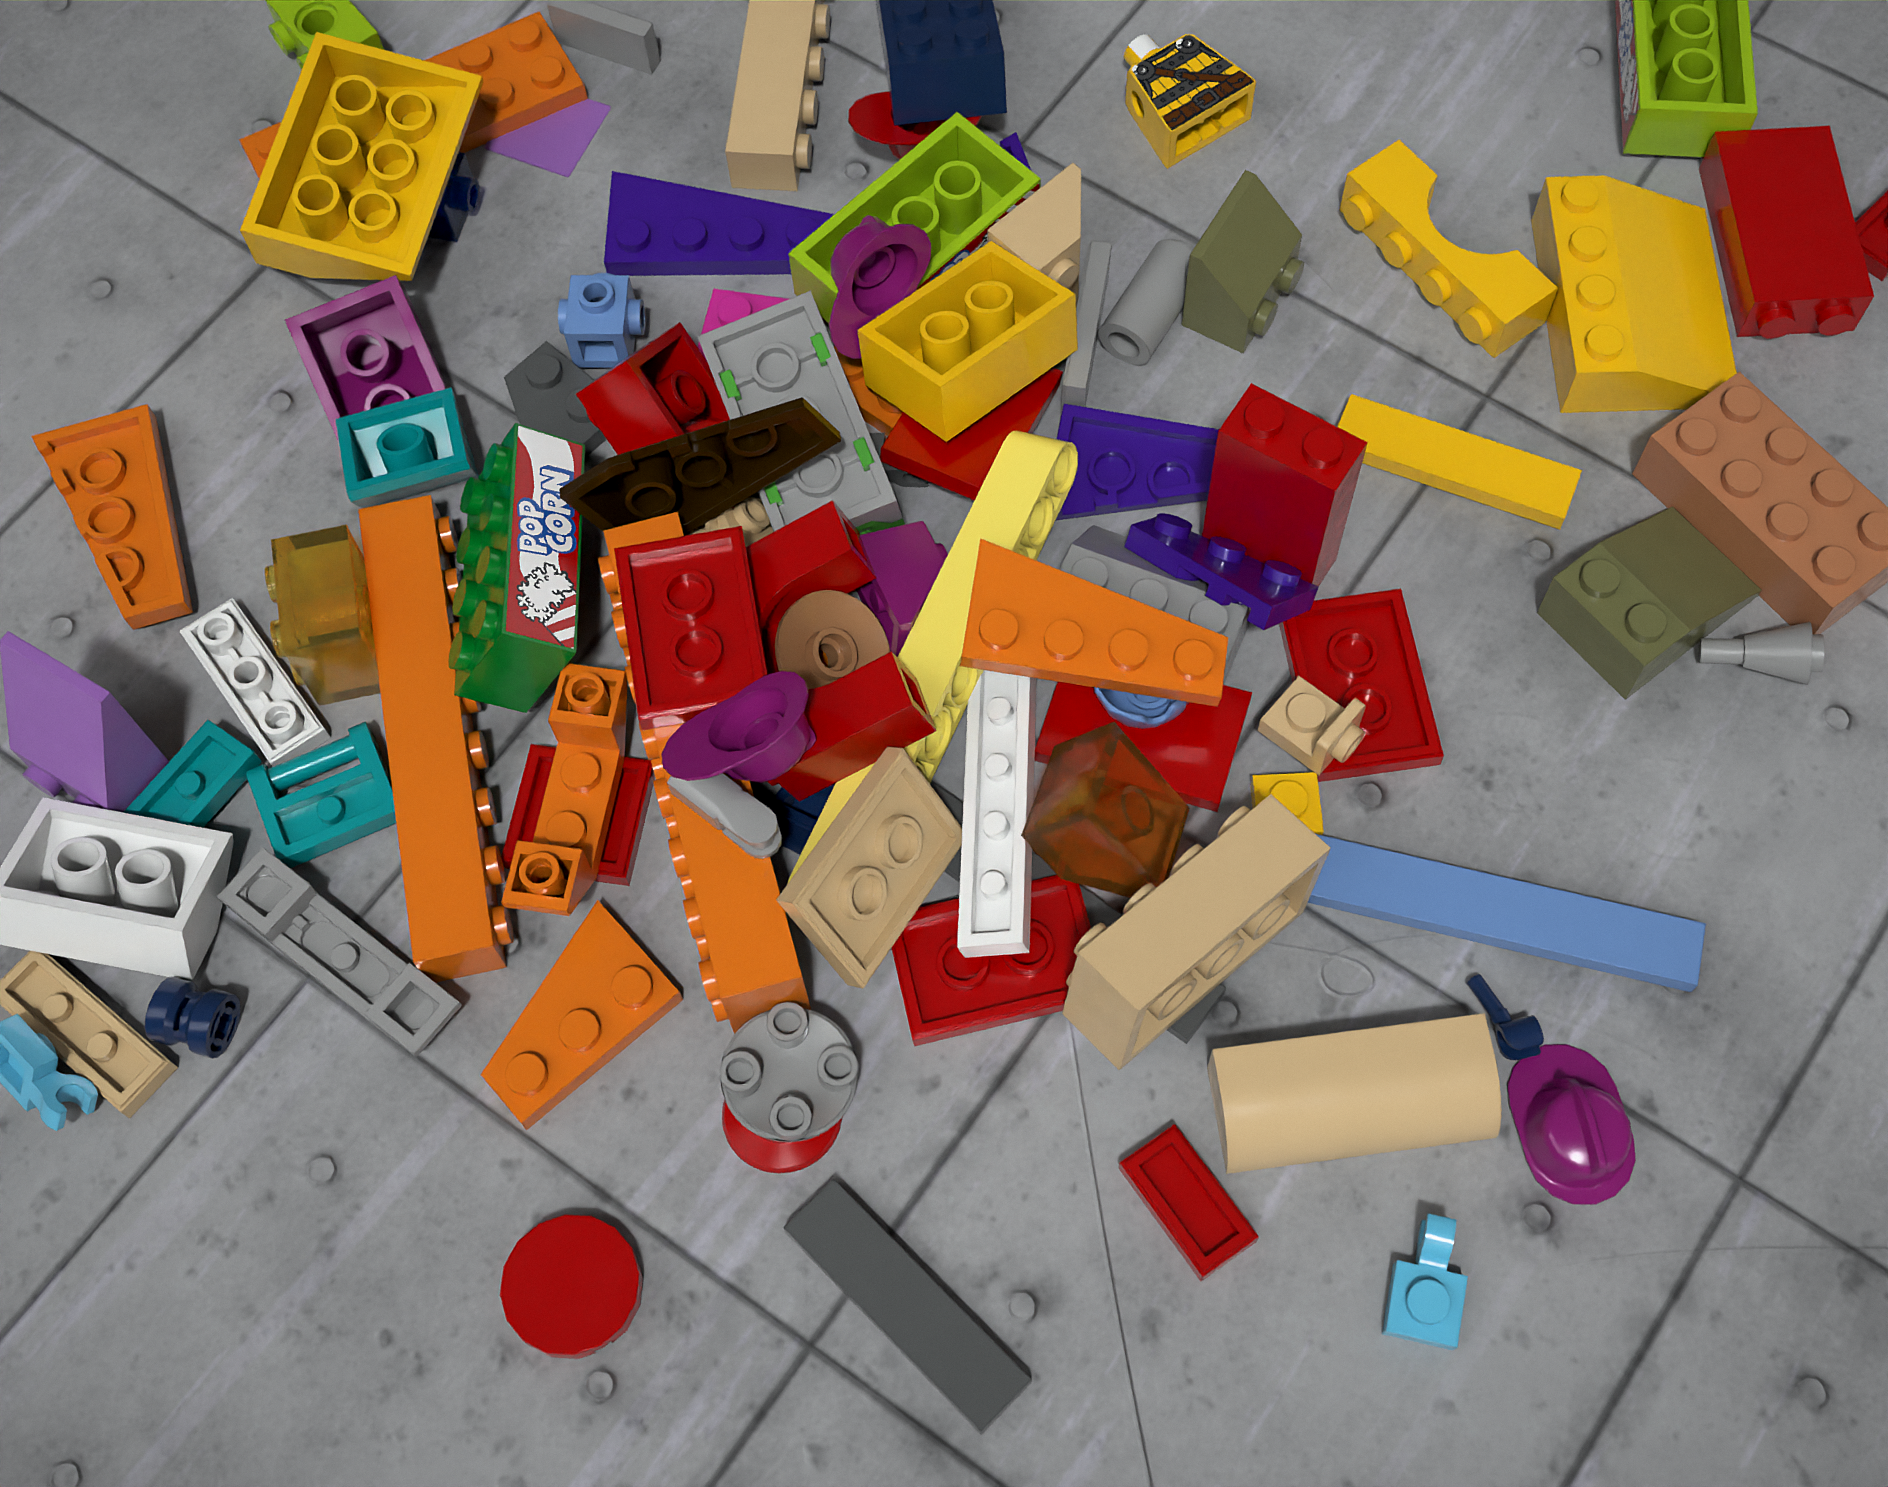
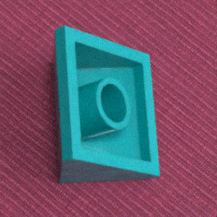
[335,387,479,508]

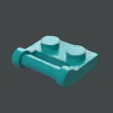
[246,721,396,868]

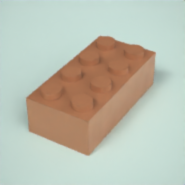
[1632,371,1888,634]

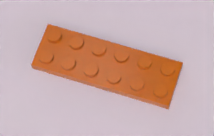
[239,11,588,179]

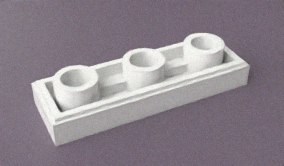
[180,598,331,767]

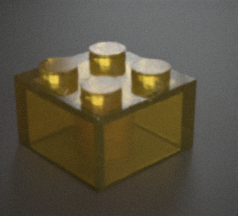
[265,525,380,706]

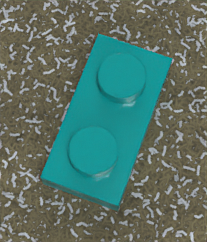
[123,720,262,828]

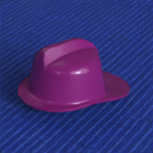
[829,215,931,359]
[662,671,816,783]
[1507,1045,1636,1205]

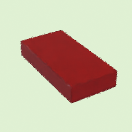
[1118,1124,1259,1282]

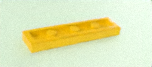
[1337,394,1582,530]

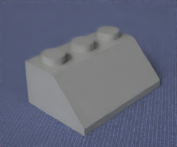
[1060,525,1251,685]

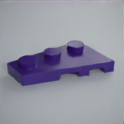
[1055,404,1219,521]
[1124,513,1319,630]

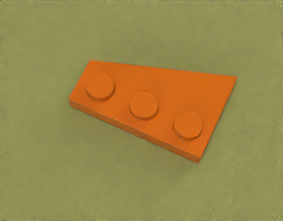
[480,900,683,1130]

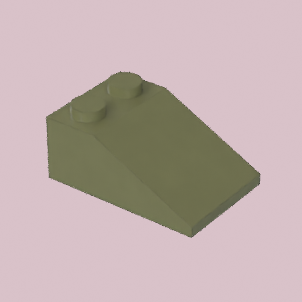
[1537,507,1762,700]

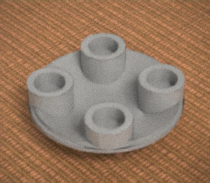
[719,1002,858,1142]

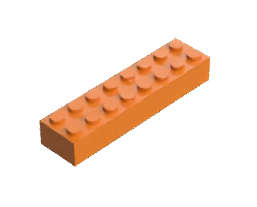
[598,512,811,1034]

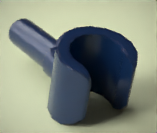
[1467,974,1544,1060]

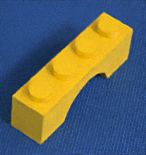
[1339,140,1558,358]

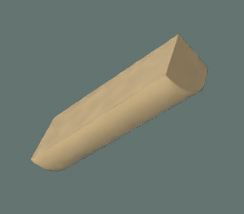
[1207,1013,1501,1174]

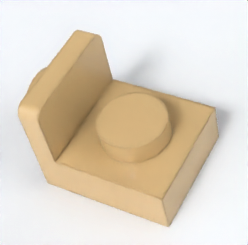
[1257,676,1366,775]

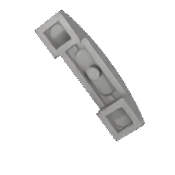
[217,847,462,1057]

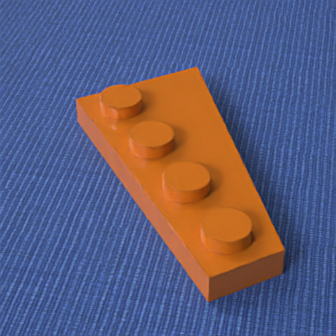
[31,404,193,630]
[960,538,1228,706]

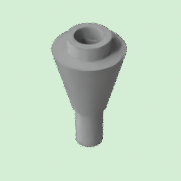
[1699,622,1825,685]

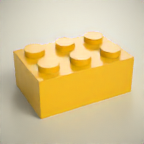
[857,241,1078,442]

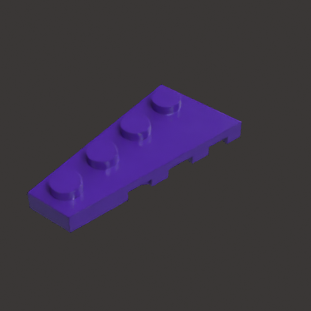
[604,171,833,276]

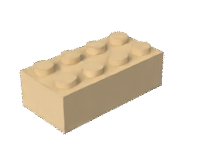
[1062,794,1331,1070]

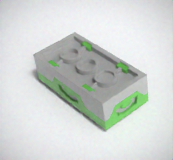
[697,291,905,535]

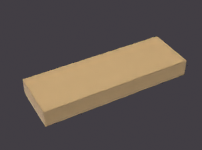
[0,951,178,1119]

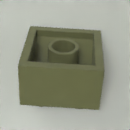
[1182,170,1304,353]

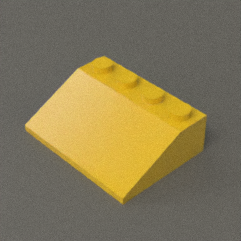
[240,32,483,281]
[1531,175,1737,413]

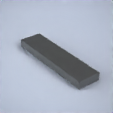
[783,1179,1032,1435]

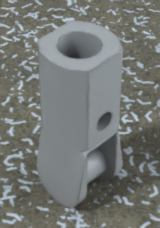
[667,773,782,859]

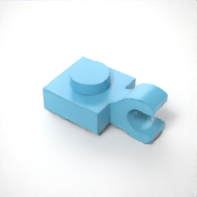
[0,1014,98,1131]
[1382,1213,1468,1351]

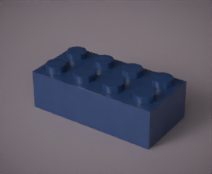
[875,0,1007,125]

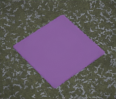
[484,99,611,177]

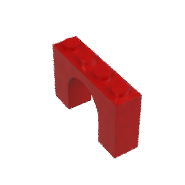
[746,500,937,801]

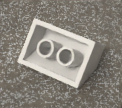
[0,797,234,981]

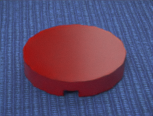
[500,1214,643,1359]

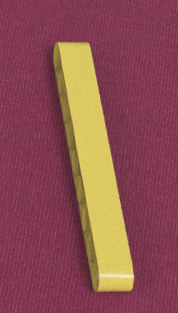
[786,431,1078,886]

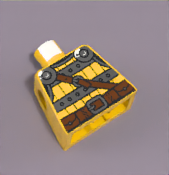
[1124,34,1256,169]

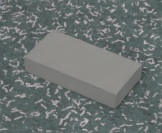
[547,0,660,75]

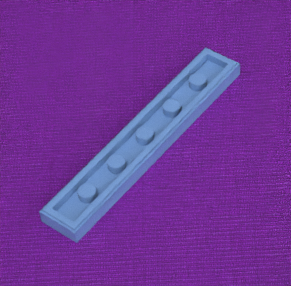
[1307,834,1706,992]

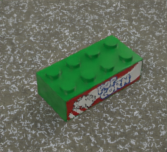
[448,423,585,713]

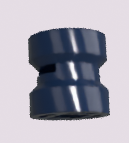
[144,976,241,1059]

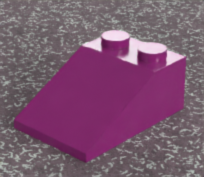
[285,275,469,443]

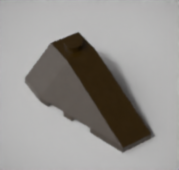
[559,397,841,536]

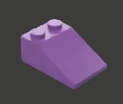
[0,631,169,812]

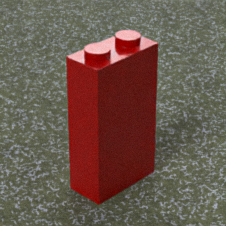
[1699,126,1874,339]
[1202,383,1368,587]

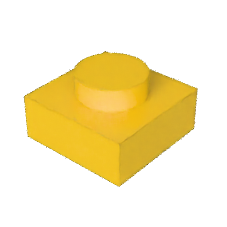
[1250,772,1324,835]

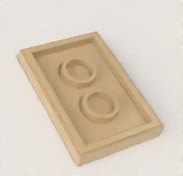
[776,747,962,989]

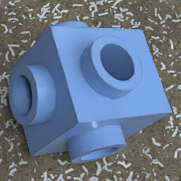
[558,273,646,368]

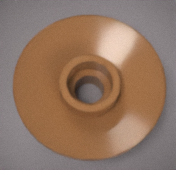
[775,590,890,689]

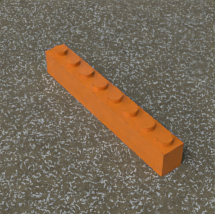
[358,495,514,983]

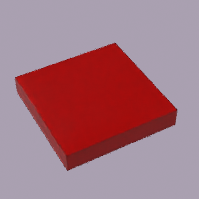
[501,744,655,886]

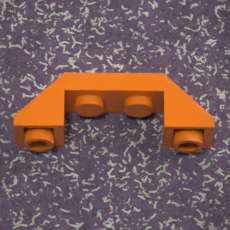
[501,663,628,916]

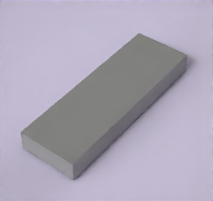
[1060,240,1112,414]

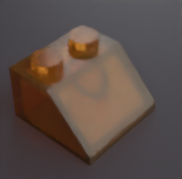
[1021,722,1190,898]

